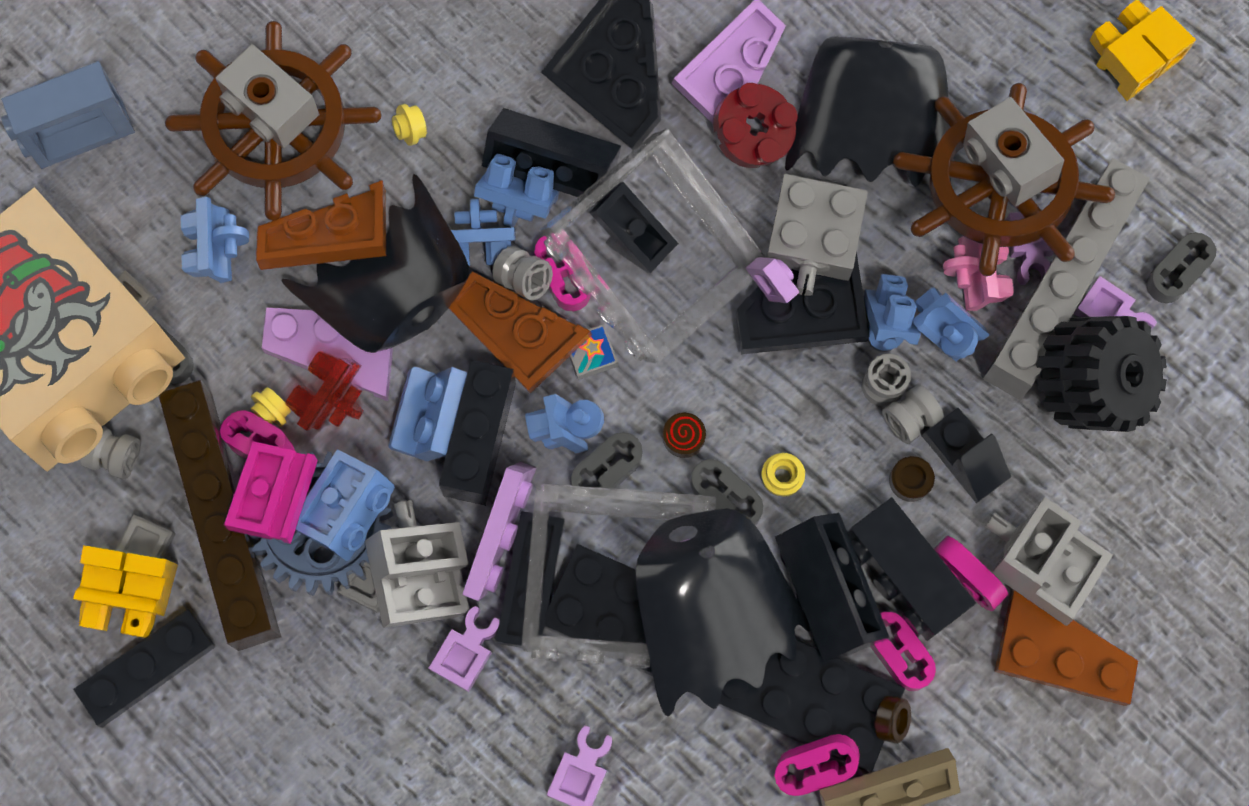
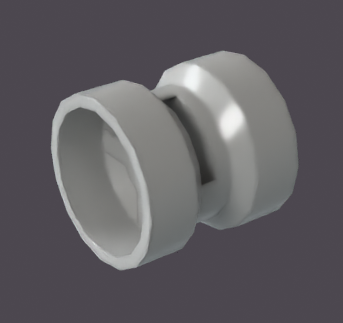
[493,246,553,300]
[862,354,911,407]
[882,384,944,444]
[80,427,141,480]

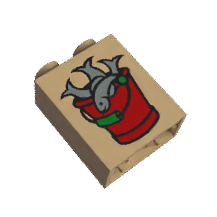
[0,187,185,472]

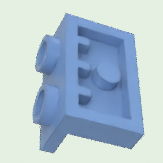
[388,367,468,461]
[295,449,395,561]

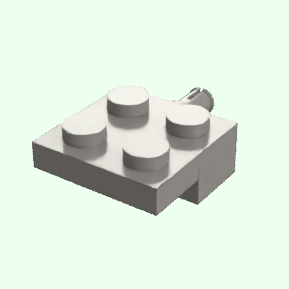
[766,174,868,296]
[984,497,1113,626]
[365,500,469,628]

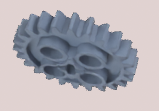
[249,452,393,596]

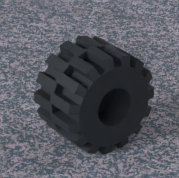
[1037,316,1167,432]

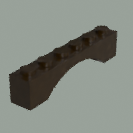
[159,380,281,651]

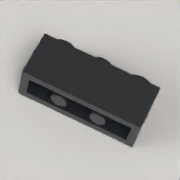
[481,108,621,203]
[439,360,516,506]
[847,497,976,641]
[775,513,890,662]

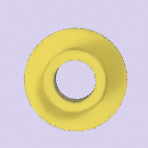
[392,104,427,146]
[251,387,291,427]
[761,453,805,497]

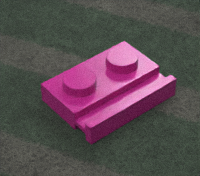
[224,441,318,544]

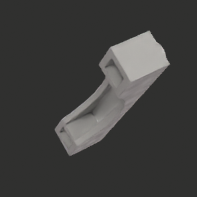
[983,158,1150,400]

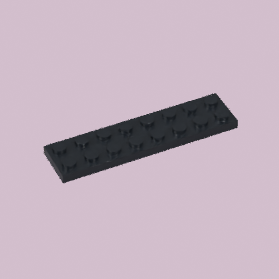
[545,544,905,773]

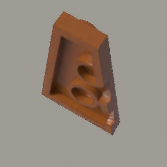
[256,180,386,270]
[448,272,592,394]
[994,588,1138,706]

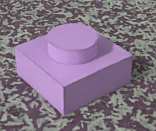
[745,257,799,303]

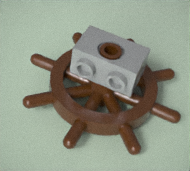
[165,21,382,221]
[893,83,1115,276]

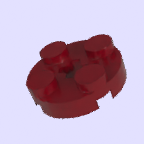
[713,82,798,168]

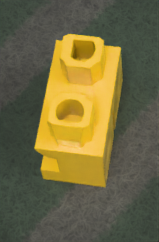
[1089,0,1196,101]
[73,545,178,638]

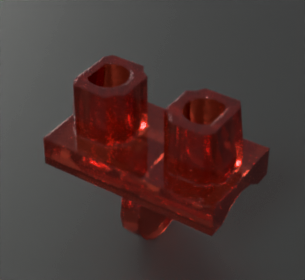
[285,351,364,431]

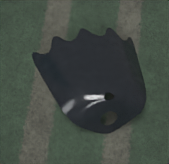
[785,36,951,187]
[281,174,470,353]
[636,508,810,716]

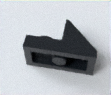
[589,182,679,273]
[922,407,1012,504]

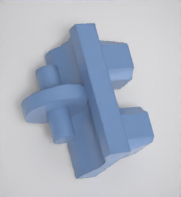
[474,154,559,228]
[181,196,249,283]
[437,198,516,266]
[863,274,921,351]
[913,288,989,362]
[525,394,604,454]

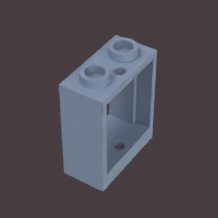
[1,61,135,169]

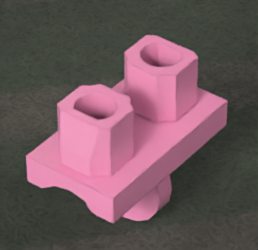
[943,236,1014,311]

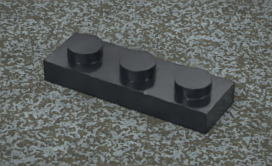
[496,511,565,651]
[73,609,215,728]

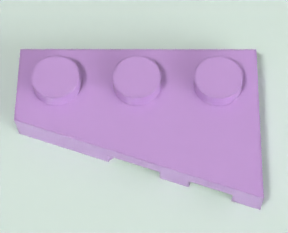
[671,0,786,124]
[262,308,393,401]
[462,462,536,601]

